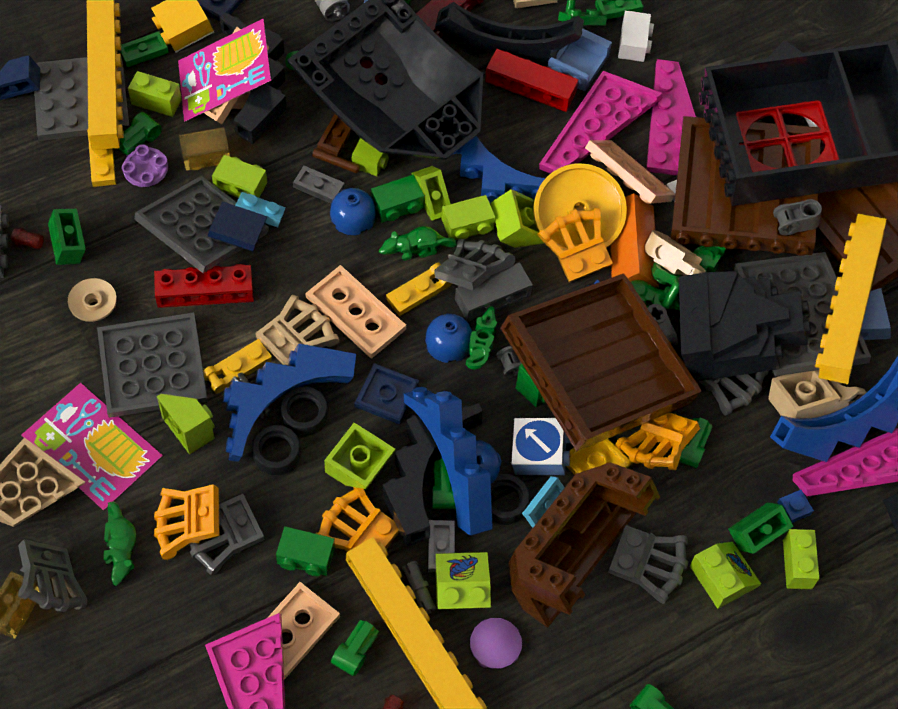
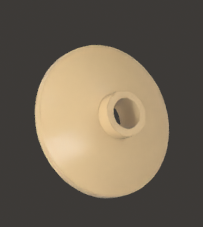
[68,278,117,322]

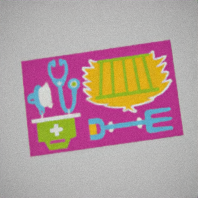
[178,19,271,122]
[21,383,163,510]

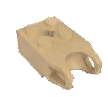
[768,370,867,419]

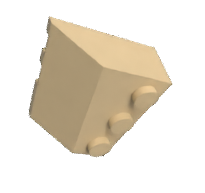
[0,438,85,527]

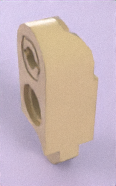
[645,230,706,276]

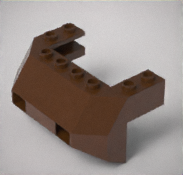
[509,462,660,628]

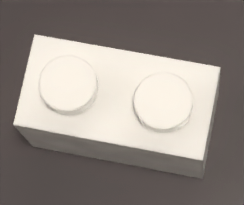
[618,11,654,62]

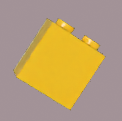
[151,0,214,52]

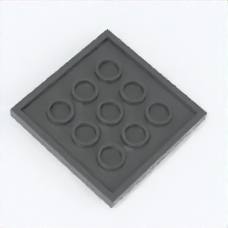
[34,53,130,141]
[134,175,269,273]
[97,312,208,418]

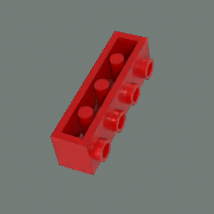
[485,49,579,112]
[154,264,253,308]

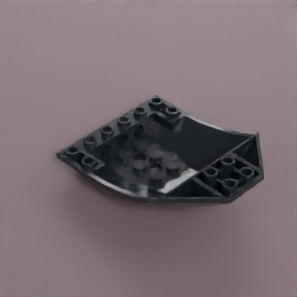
[287,0,483,160]

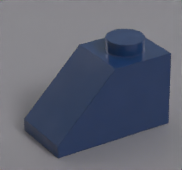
[0,55,40,100]

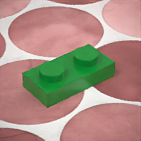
[595,0,643,19]
[119,32,168,67]

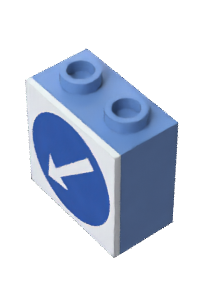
[512,418,571,475]

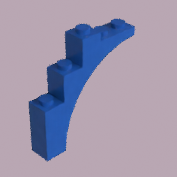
[454,136,546,203]
[223,344,356,462]
[770,356,898,462]
[404,387,492,535]

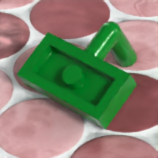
[558,0,607,26]
[651,262,682,309]

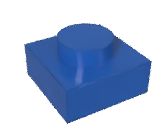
[777,490,814,523]

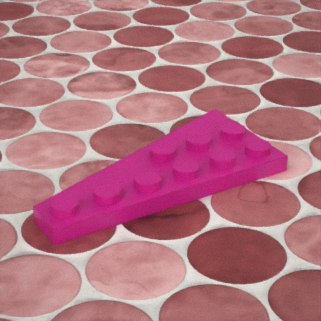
[646,59,696,175]
[539,71,662,174]
[793,428,898,496]
[205,613,285,709]

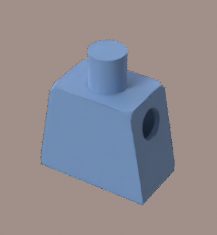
[861,288,891,340]

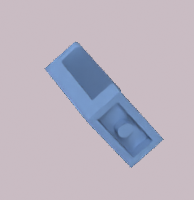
[548,29,612,91]

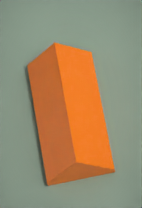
[610,193,659,288]

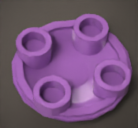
[122,144,168,187]
[470,618,522,669]

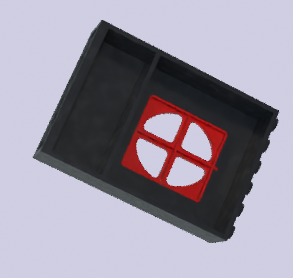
[699,39,898,206]

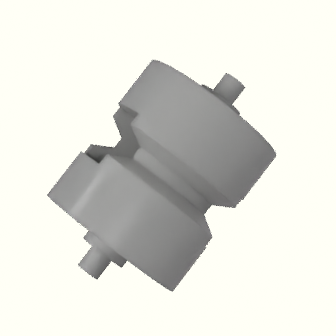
[315,0,350,21]

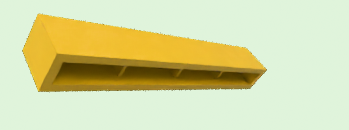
[87,0,124,150]
[815,214,887,384]
[346,537,487,709]

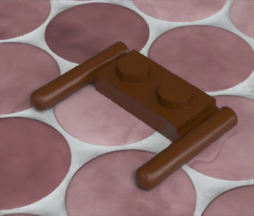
[312,114,360,173]

